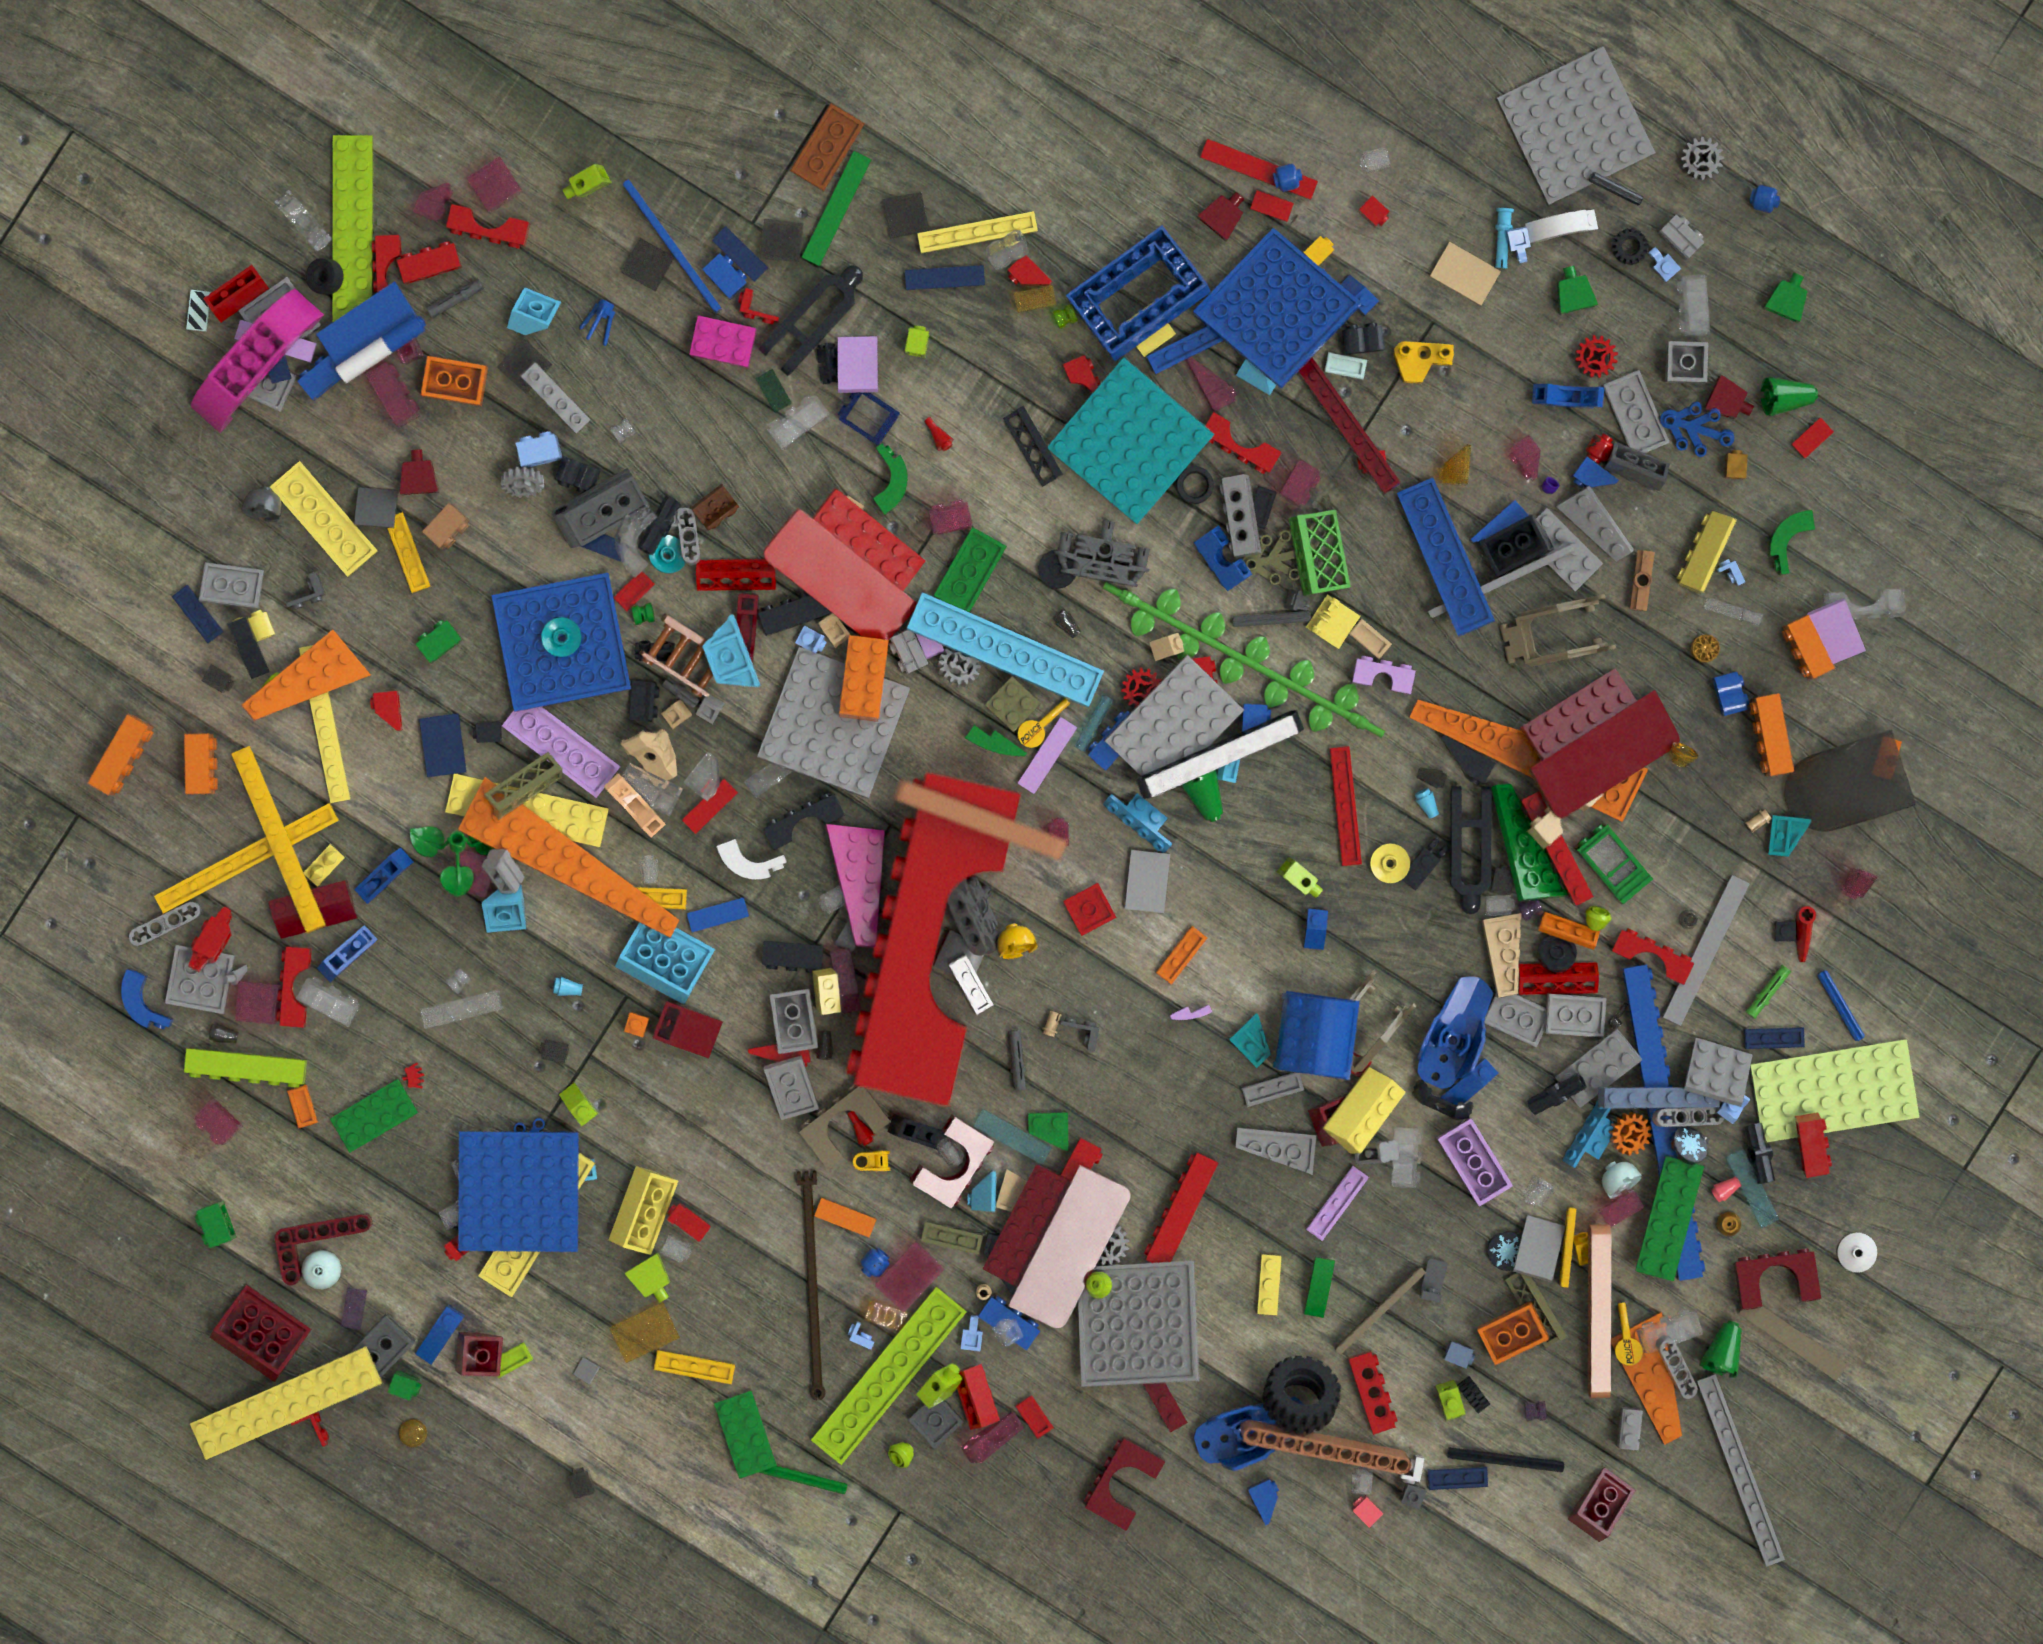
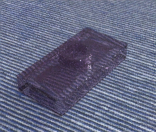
[341,1287,368,1330]

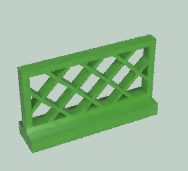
[1288,510,1350,596]

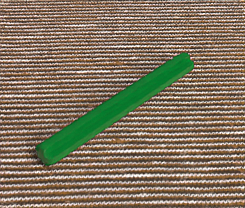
[759,1466,848,1494]

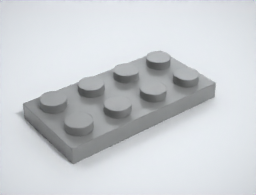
[1536,508,1603,592]
[1555,1029,1642,1108]

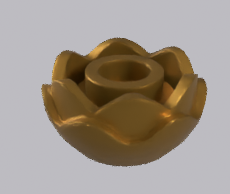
[1717,1211,1741,1236]

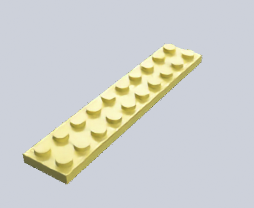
[190,1347,382,1460]

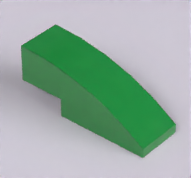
[965,725,1027,757]
[1304,1257,1335,1318]

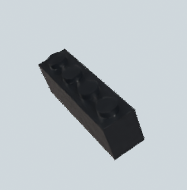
[758,593,832,636]

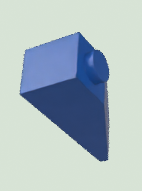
[1469,500,1529,543]
[354,848,414,904]
[317,925,378,983]
[1440,1058,1498,1105]
[415,1305,465,1365]

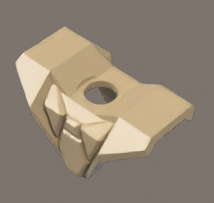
[621,729,677,785]

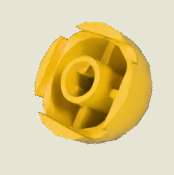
[997,924,1038,959]

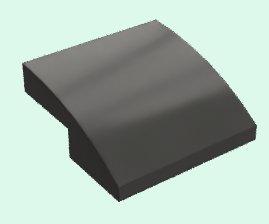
[354,487,398,529]
[933,929,984,975]

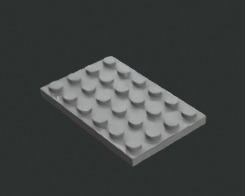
[1104,655,1244,795]

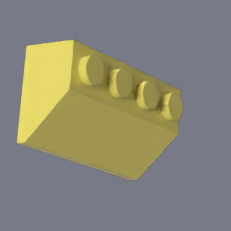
[1677,511,1736,594]
[1323,1067,1406,1154]
[609,1166,678,1255]

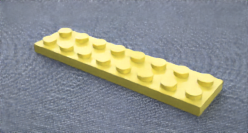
[445,774,609,847]
[479,1153,595,1297]

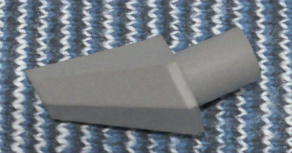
[223,965,247,986]

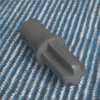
[662,676,699,708]

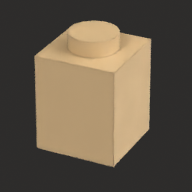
[1149,633,1185,661]

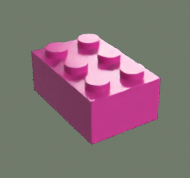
[690,316,757,369]

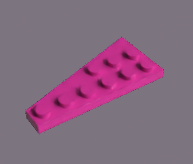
[825,824,885,948]

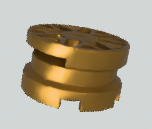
[1690,635,1720,663]

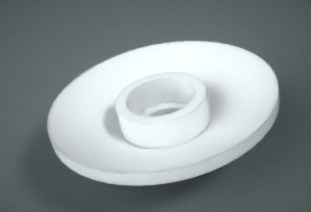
[1837,1233,1877,1272]

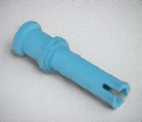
[1495,208,1514,269]

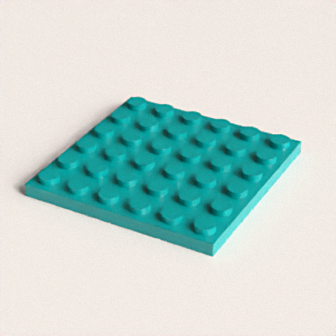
[1047,357,1214,524]

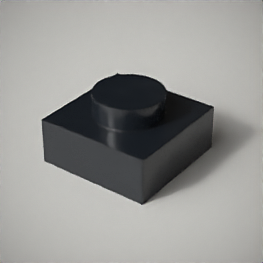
[1775,922,1796,941]

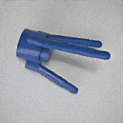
[579,299,615,346]

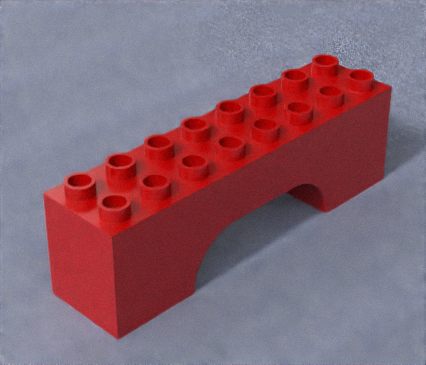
[846,773,1020,1106]

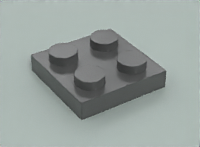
[908,1400,964,1449]

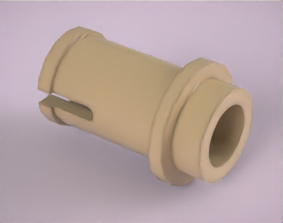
[1745,810,1772,833]
[1042,1011,1062,1037]
[976,1284,992,1300]

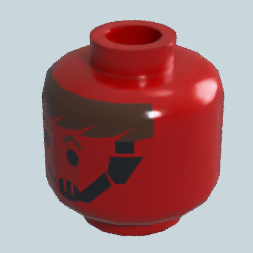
[1586,433,1614,464]

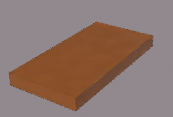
[790,103,865,192]

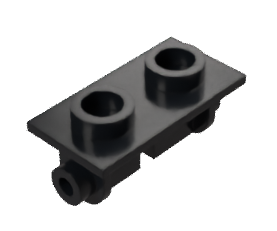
[816,343,838,384]
[634,640,675,662]

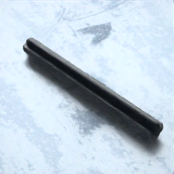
[1447,1447,1565,1472]

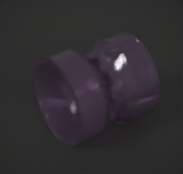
[1517,900,1544,922]
[1525,1401,1546,1422]

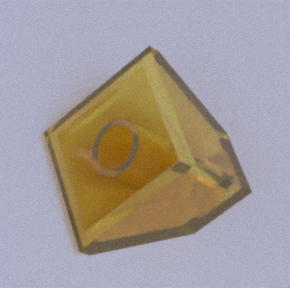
[1438,444,1471,486]

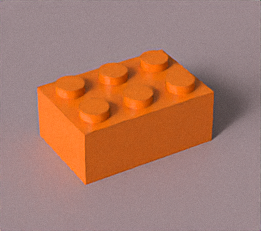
[421,356,488,407]
[1782,615,1835,680]
[184,734,218,794]
[1477,1301,1549,1365]

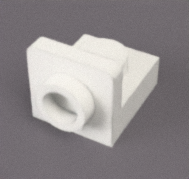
[1399,1455,1424,1484]

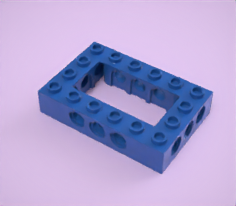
[1066,226,1211,362]

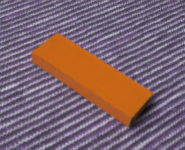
[1538,911,1600,950]
[1156,926,1207,985]
[814,1197,877,1238]

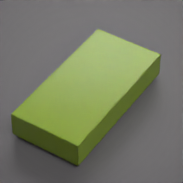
[497,1342,533,1378]

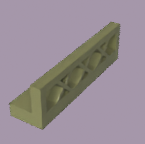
[484,752,563,820]
[1504,1273,1567,1348]

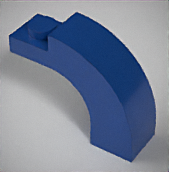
[1532,384,1604,408]
[121,969,174,1029]

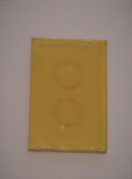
[609,1302,680,1363]

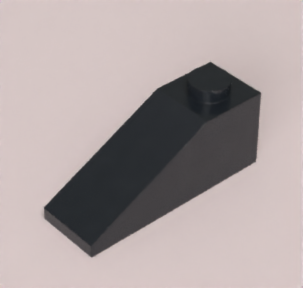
[227,616,270,679]
[1440,735,1496,785]
[887,1114,952,1153]

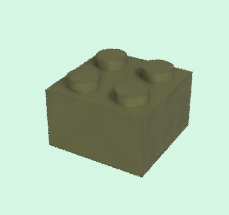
[985,676,1041,733]

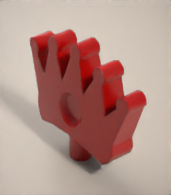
[402,1063,425,1089]

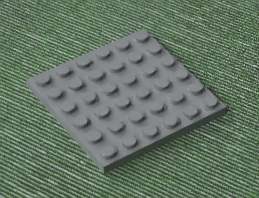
[1497,46,1655,205]
[757,647,910,799]
[1078,1261,1199,1387]

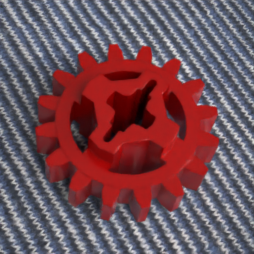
[1575,335,1618,378]
[1121,668,1162,708]

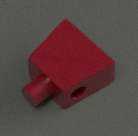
[1197,192,1244,242]
[1703,375,1754,419]
[400,449,440,495]

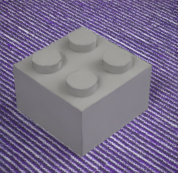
[1665,341,1708,384]

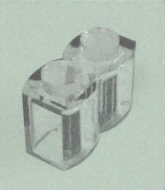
[986,230,1029,270]

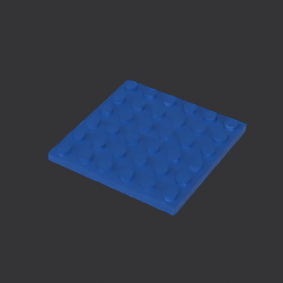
[1193,228,1361,389]
[491,573,631,712]
[458,1131,579,1252]

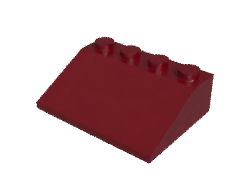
[209,1285,312,1382]

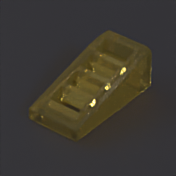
[864,1300,908,1331]

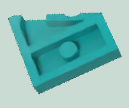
[1768,815,1812,857]
[1229,1013,1271,1068]

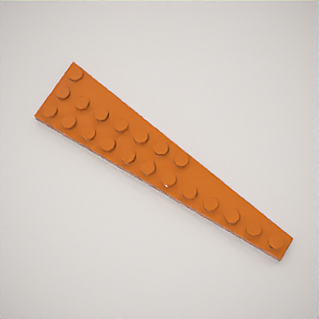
[1409,700,1648,822]
[458,777,679,938]

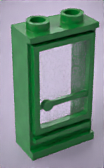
[1576,824,1653,904]

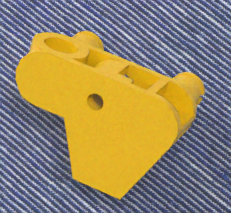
[1393,341,1454,384]

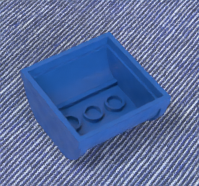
[1272,991,1360,1080]

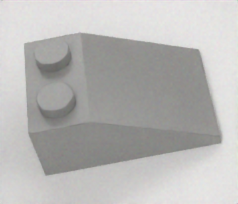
[770,989,818,1054]

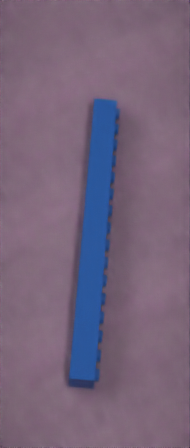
[1622,964,1705,1281]

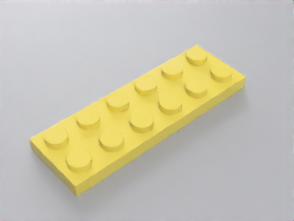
[270,461,378,577]

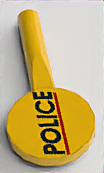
[1017,698,1070,748]
[1615,1303,1643,1366]

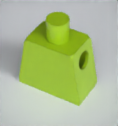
[562,164,612,199]
[1277,857,1323,898]
[625,1253,670,1303]
[916,1364,962,1409]
[1435,1380,1466,1421]

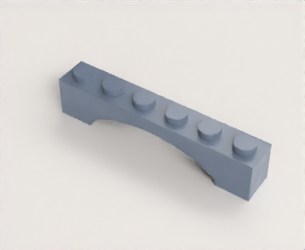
[1598,1087,1720,1108]

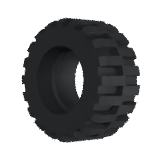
[1262,1355,1341,1434]

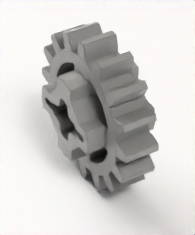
[1680,137,1724,181]
[501,466,544,498]
[937,649,981,688]
[1099,1226,1129,1265]

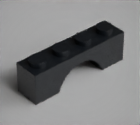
[763,792,845,850]

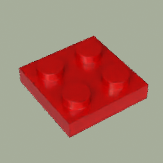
[1063,883,1117,936]

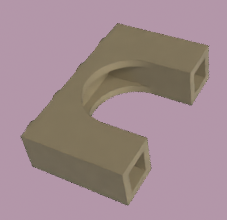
[799,1084,891,1170]

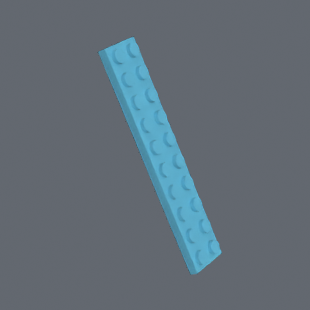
[906,592,1104,708]

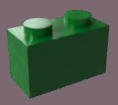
[416,620,463,664]
[387,1370,422,1401]

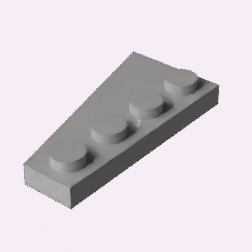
[1556,486,1634,562]
[1235,1128,1316,1175]

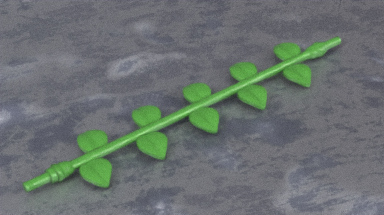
[1102,582,1385,738]

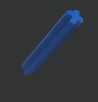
[1817,970,1865,1041]

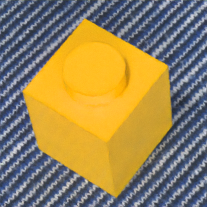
[1304,236,1334,266]

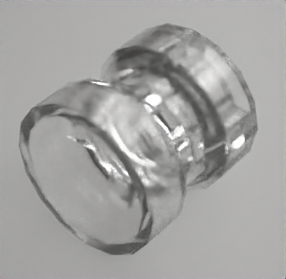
[610,417,637,444]
[445,967,472,994]

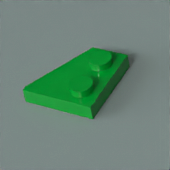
[1028,1112,1069,1151]

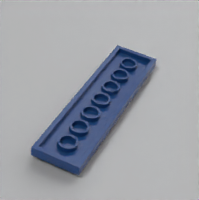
[1397,477,1495,637]

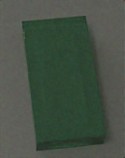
[755,369,792,413]

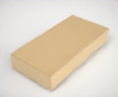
[1349,619,1392,659]

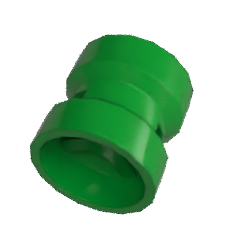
[632,602,655,625]

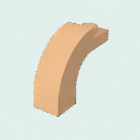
[604,773,666,837]

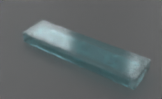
[974,1109,1052,1165]
[1725,1149,1779,1228]

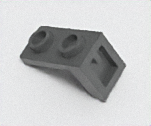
[285,572,326,610]
[1060,1017,1099,1051]
[1419,1258,1448,1303]

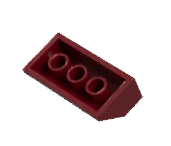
[268,880,358,939]

